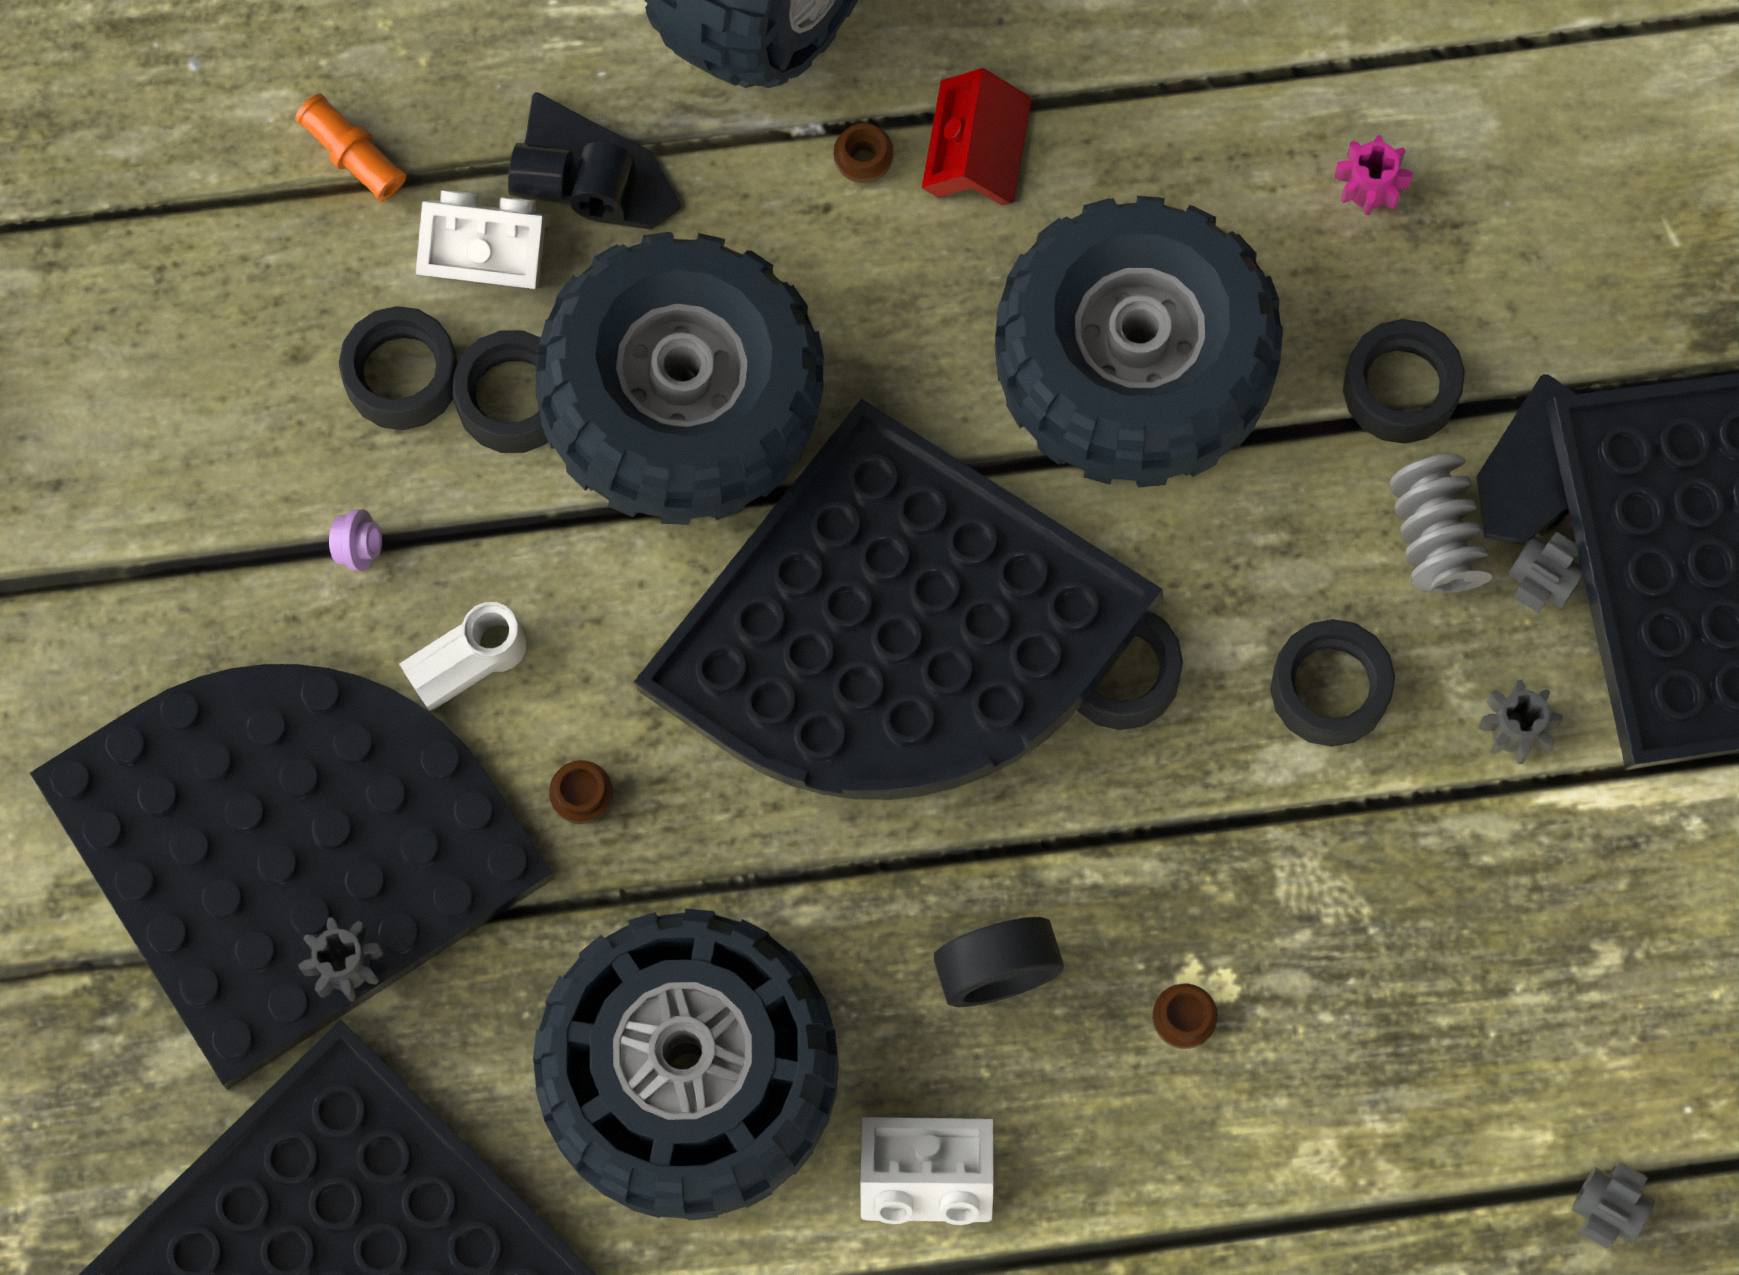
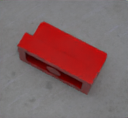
[922,67,1031,206]

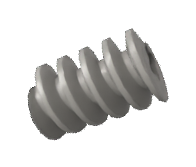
[1389,454,1493,593]

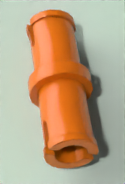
[295,93,406,202]

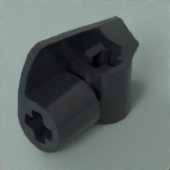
[508,92,681,230]
[1476,374,1575,545]

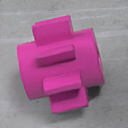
[1334,135,1413,215]

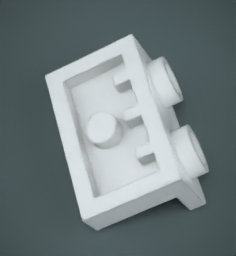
[416,190,551,289]
[860,1117,993,1225]

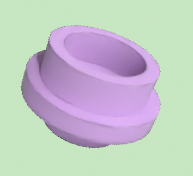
[329,509,382,572]

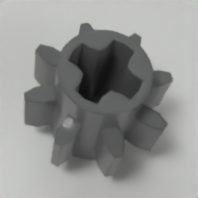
[1508,532,1583,613]
[1479,680,1563,764]
[299,917,383,1002]
[1571,1161,1655,1248]

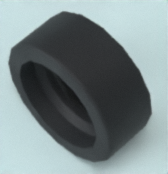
[339,306,458,430]
[1343,319,1465,444]
[452,330,548,453]
[1077,612,1183,730]
[1270,619,1395,747]
[934,917,1064,1007]

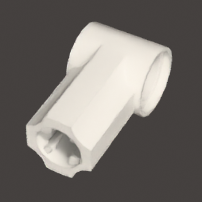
[399,602,527,712]

